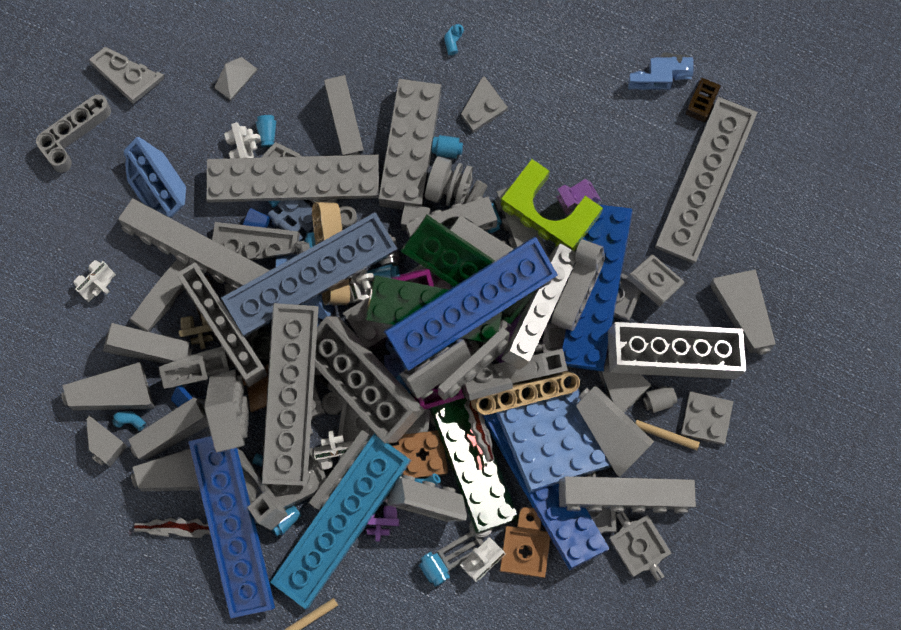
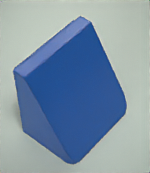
[243,208,270,228]
[171,385,193,407]

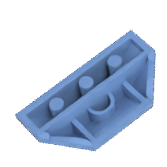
[124,137,186,218]

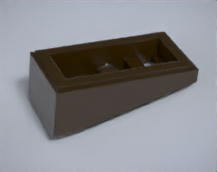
[685,78,721,123]

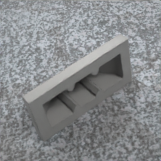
[214,57,258,101]

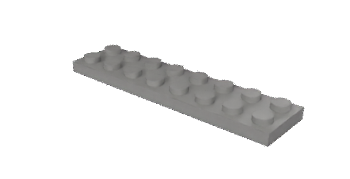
[655,97,758,264]
[207,155,379,202]
[261,303,319,486]

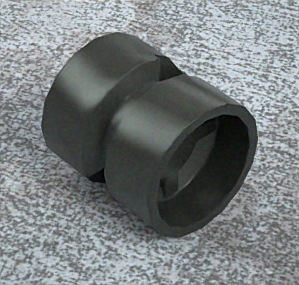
[251,331,271,366]

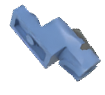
[628,52,693,90]

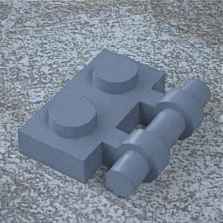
[267,200,314,241]

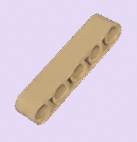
[312,202,350,305]
[471,371,580,415]

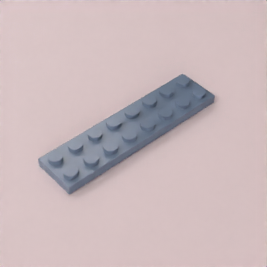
[221,213,398,337]

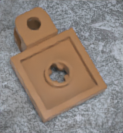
[393,430,448,478]
[500,507,550,578]

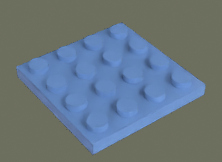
[496,388,611,493]

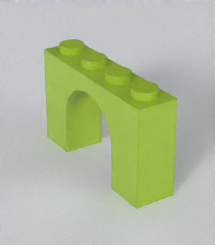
[501,159,603,251]

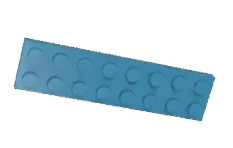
[270,434,412,609]

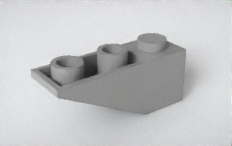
[494,349,568,383]

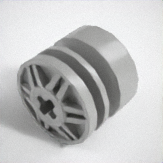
[425,156,473,206]

